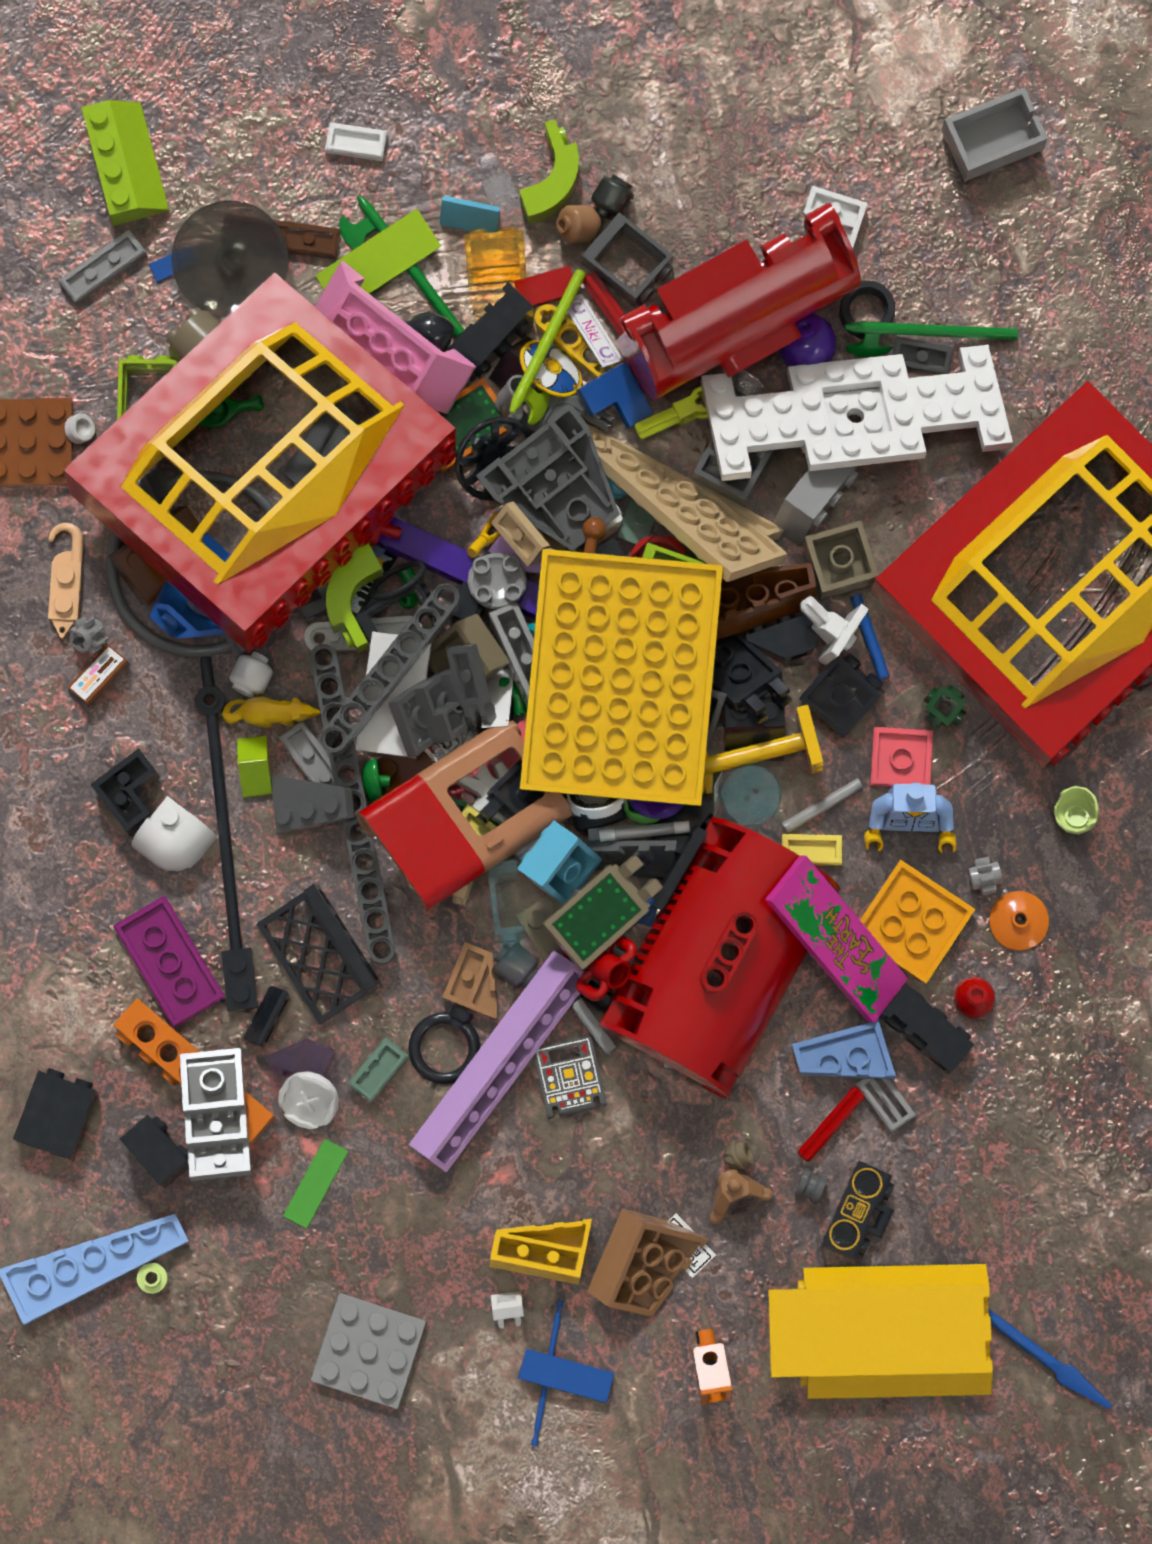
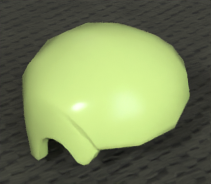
[1054,786,1100,835]

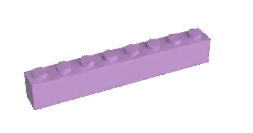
[408,950,590,1172]

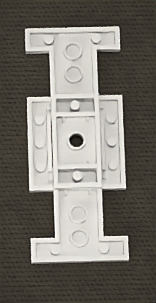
[701,345,1013,481]

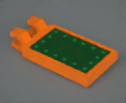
[435,377,511,474]

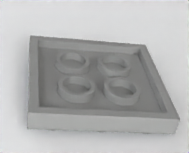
[310,1293,427,1409]

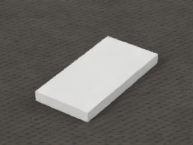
[356,631,432,758]

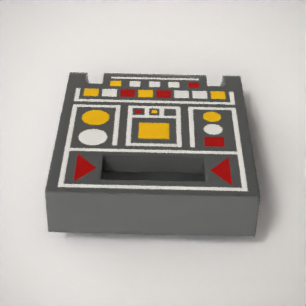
[534,1035,607,1120]

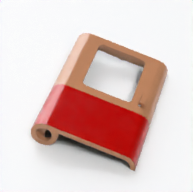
[356,719,572,912]

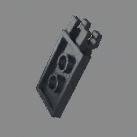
[712,633,792,725]
[476,759,567,826]

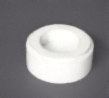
[65,413,95,444]

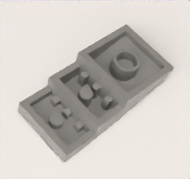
[180,1048,252,1181]

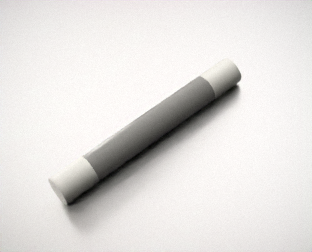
[599,820,690,842]

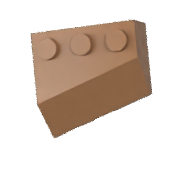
[587,1208,709,1317]

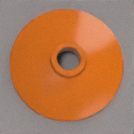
[989,891,1049,951]

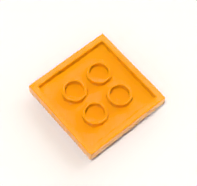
[860,859,976,985]

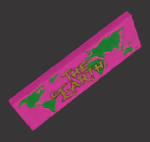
[765,855,908,1023]

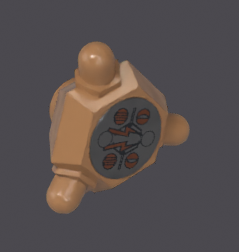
[709,1169,773,1224]

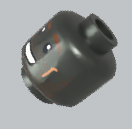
[591,174,634,219]

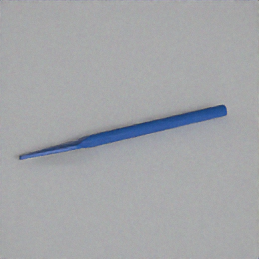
[988,1308,1111,1409]

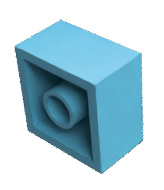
[517,820,602,905]

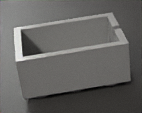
[941,87,1048,182]

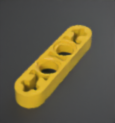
[535,304,621,378]

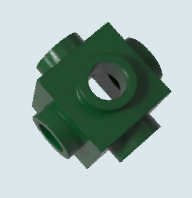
[923,685,967,728]

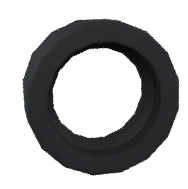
[839,280,895,339]

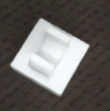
[491,1291,524,1329]

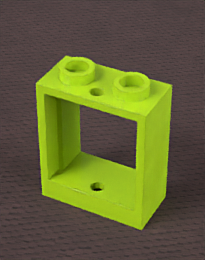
[117,355,178,419]

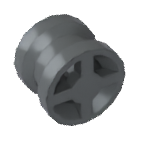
[794,1168,828,1205]

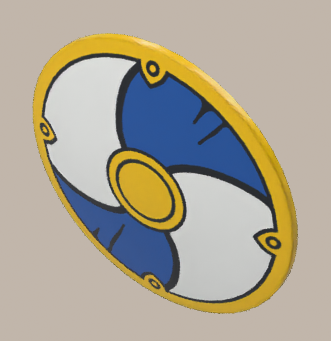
[520,340,582,397]

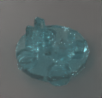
[721,765,782,825]

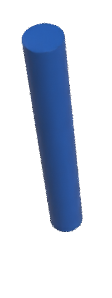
[850,593,890,680]

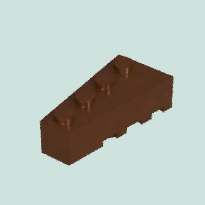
[716,562,816,640]

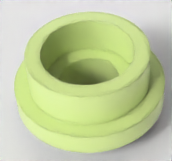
[137,1263,168,1294]

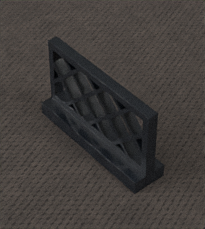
[256,884,383,1025]

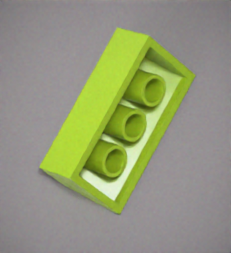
[81,100,170,226]

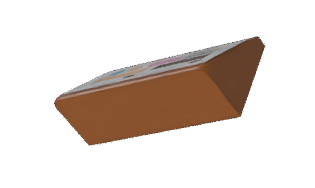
[67,644,129,707]

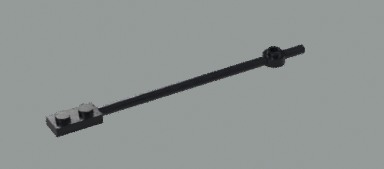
[195,657,258,1012]

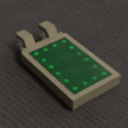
[541,855,663,970]

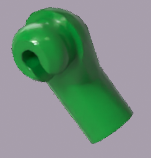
[398,568,422,609]
[499,677,527,716]

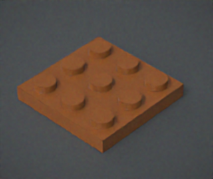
[0,398,73,488]

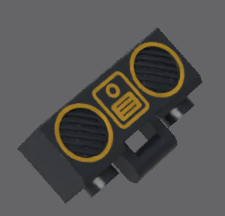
[820,1160,895,1260]

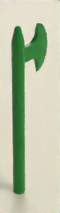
[339,195,465,338]
[844,321,1018,357]

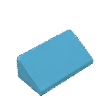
[440,196,500,236]

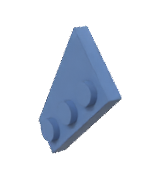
[792,1020,896,1079]

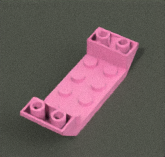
[315,261,476,414]

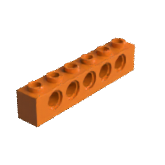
[113,998,276,1145]

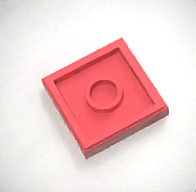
[870,727,933,788]

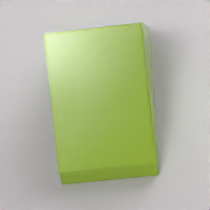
[237,735,272,798]

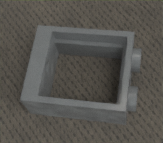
[582,212,674,307]

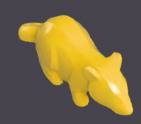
[222,696,321,728]

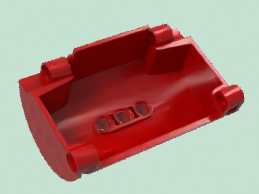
[616,203,861,400]
[598,817,841,1099]

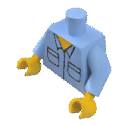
[864,782,956,853]

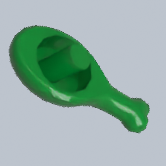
[198,395,264,428]
[362,758,390,804]

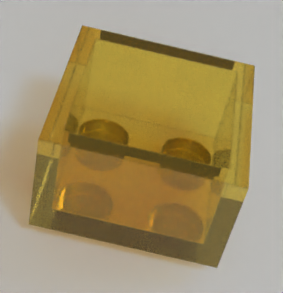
[464,227,526,286]

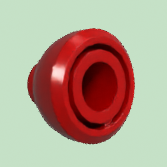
[954,977,996,1019]

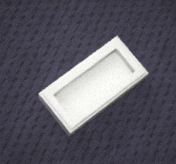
[325,122,387,161]

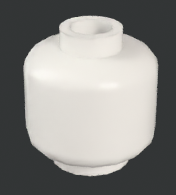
[229,652,273,698]

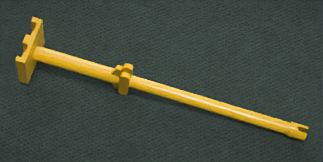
[499,705,823,825]

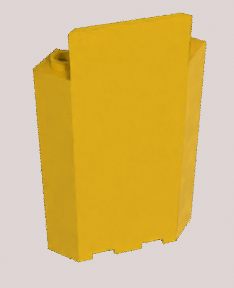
[768,1264,993,1399]

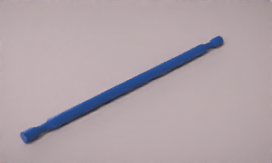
[531,1299,564,1446]

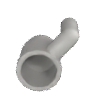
[495,375,534,430]

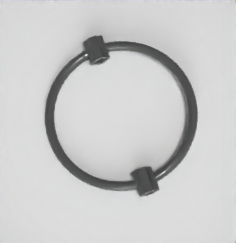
[106,468,274,659]

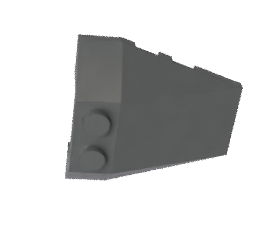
[476,403,620,552]

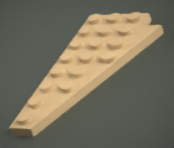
[588,424,788,582]

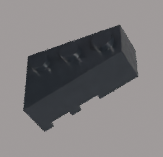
[446,282,533,383]
[879,984,974,1075]

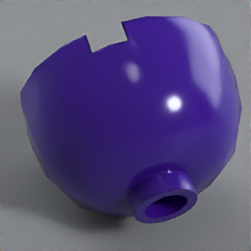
[778,313,836,367]

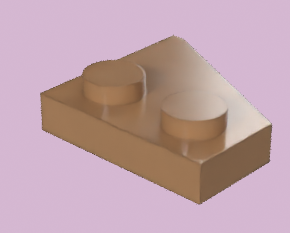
[442,942,498,1020]

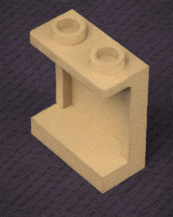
[491,501,571,567]

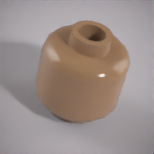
[556,205,601,243]

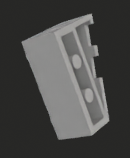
[773,466,859,547]

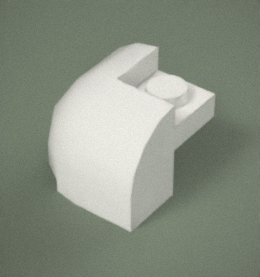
[132,796,217,871]

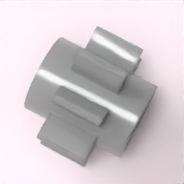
[69,616,107,654]
[968,856,1003,895]

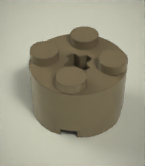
[166,307,221,362]

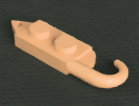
[48,522,84,640]

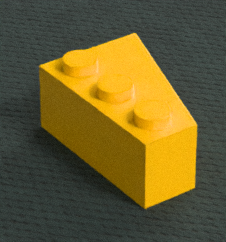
[489,1219,592,1285]

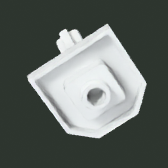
[800,596,869,665]

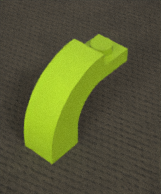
[519,119,579,225]
[326,543,383,654]

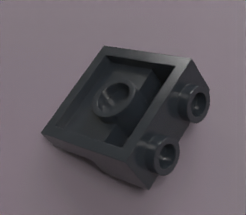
[799,653,885,738]

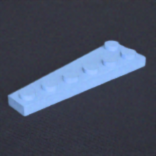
[0,1214,190,1325]

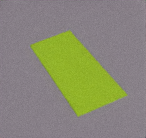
[315,209,442,294]

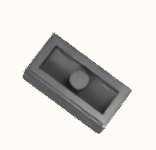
[892,335,954,374]

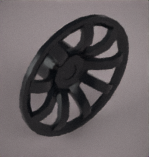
[455,417,532,501]

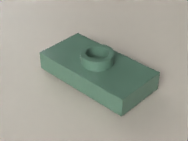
[617,497,655,546]
[347,1037,409,1103]

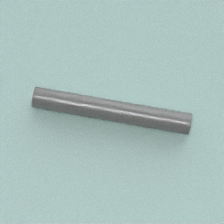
[781,778,864,834]

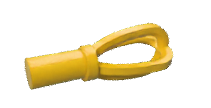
[467,511,501,558]

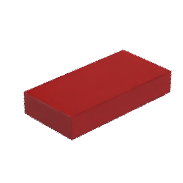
[514,265,578,308]

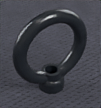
[408,1005,481,1084]

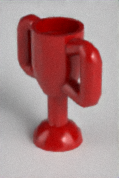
[562,935,637,1001]

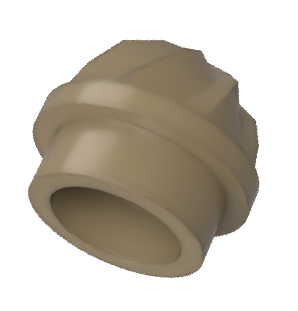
[723,1140,754,1170]

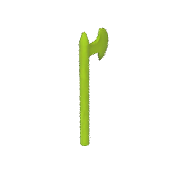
[509,269,586,425]

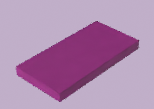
[113,895,226,1029]

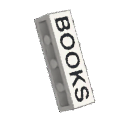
[489,602,534,708]

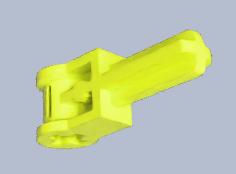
[635,387,708,439]

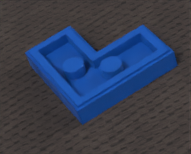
[576,361,653,428]

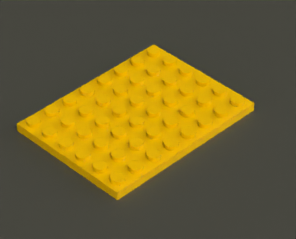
[520,549,723,806]

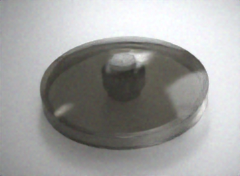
[171,200,289,318]

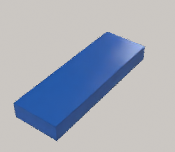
[517,1349,614,1403]

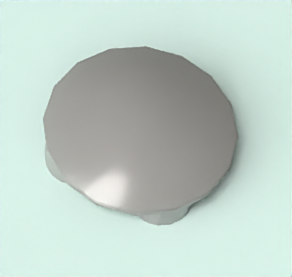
[468,552,527,609]

